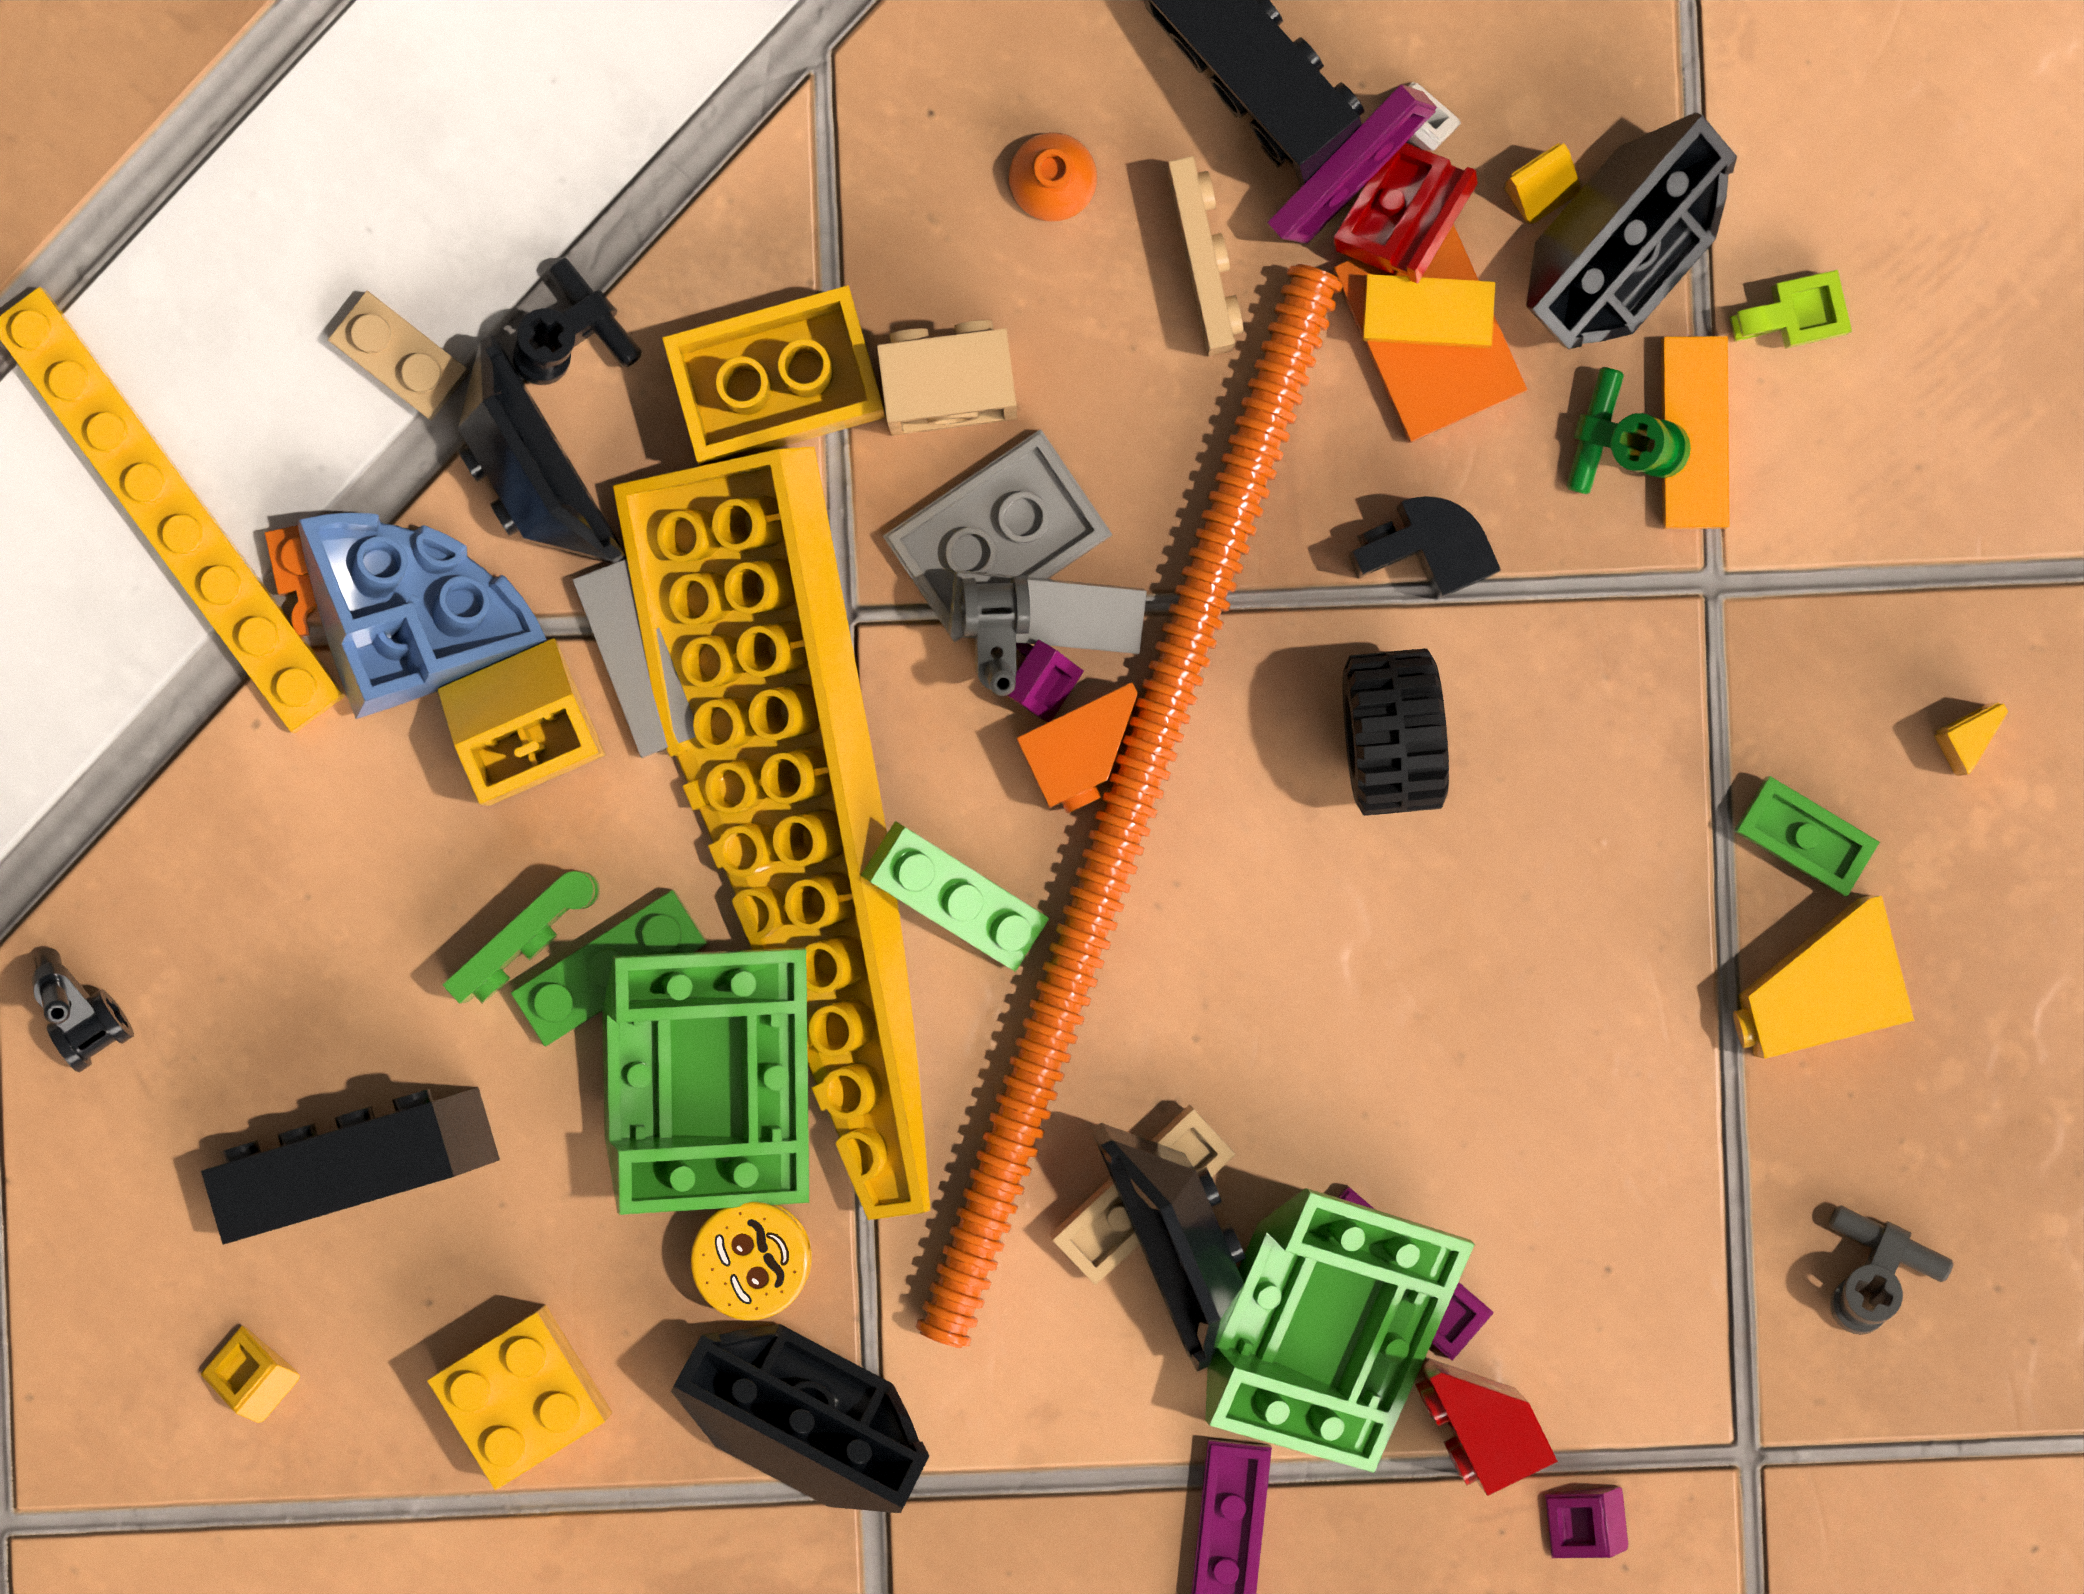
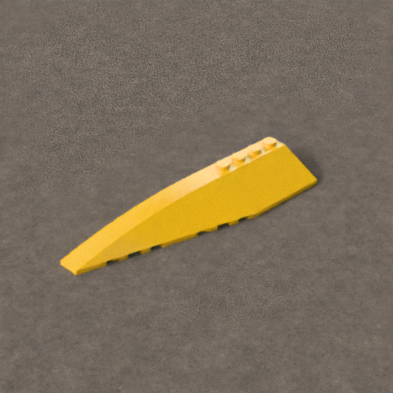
[613,447,930,1220]

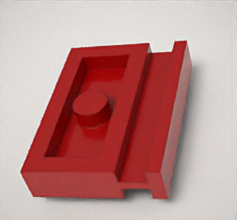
[1333,143,1478,284]

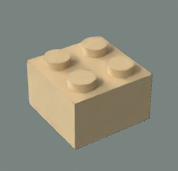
[877,320,1017,436]

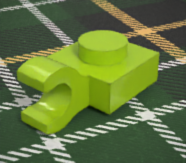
[1729,270,1852,349]

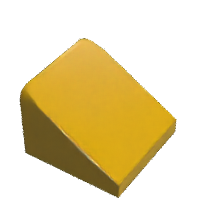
[1504,143,1580,224]
[1934,702,2008,776]
[201,1326,300,1423]

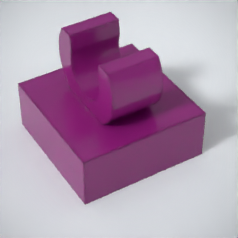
[1007,639,1084,723]

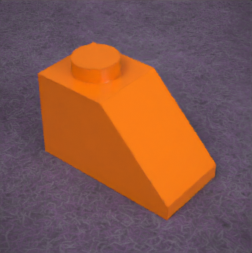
[1016,682,1138,814]

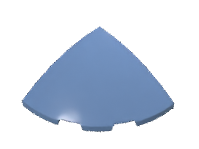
[297,513,547,719]

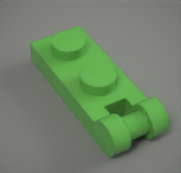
[443,871,600,1004]

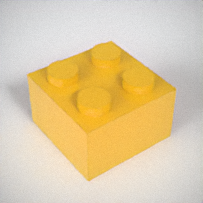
[427,1305,613,1491]

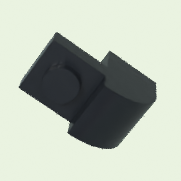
[1348,496,1501,600]

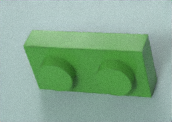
[1734,776,1880,897]

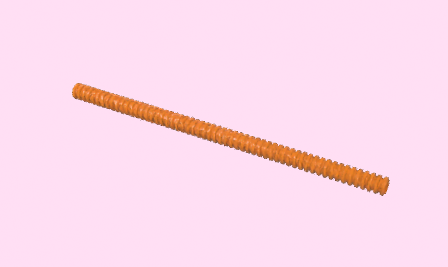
[915,264,1343,1348]

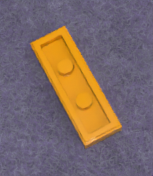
[1661,336,1730,529]

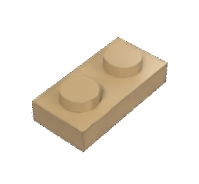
[328,290,470,421]

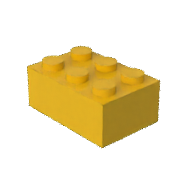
[662,285,886,466]

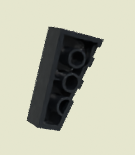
[1143,0,1365,188]
[201,1087,500,1245]

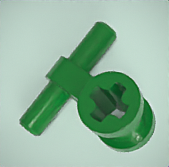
[1566,367,1691,495]

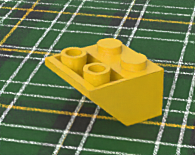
[437,638,606,806]

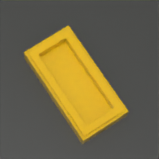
[1362,274,1495,348]

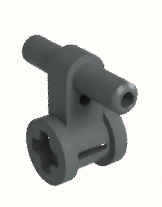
[959,576,1030,696]
[1828,1205,1954,1335]

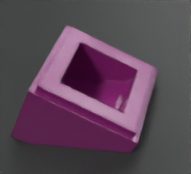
[1545,1487,1628,1558]

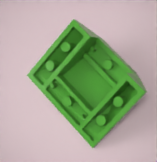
[602,947,809,1215]
[1205,1188,1475,1473]

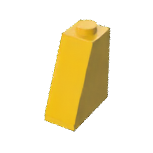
[1733,895,1914,1059]

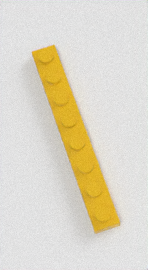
[0,286,346,733]

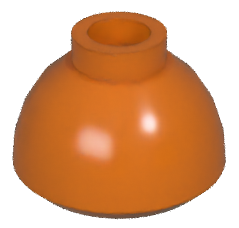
[1009,132,1097,221]

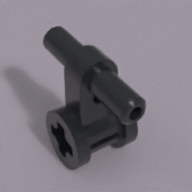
[513,258,642,385]
[32,948,134,1072]

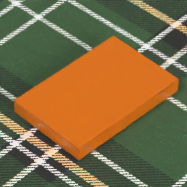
[1332,224,1527,443]

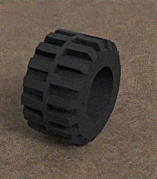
[1342,648,1449,816]

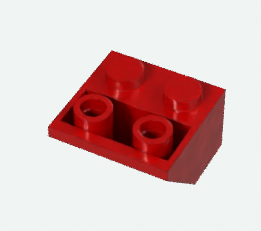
[1415,1358,1558,1496]

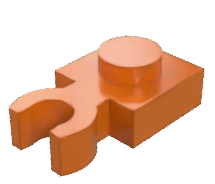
[265,525,318,637]

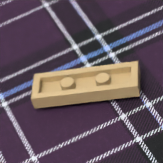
[1167,156,1244,357]
[1050,1104,1236,1285]

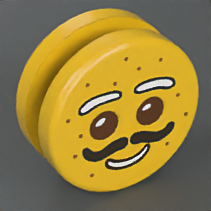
[691,1202,812,1320]

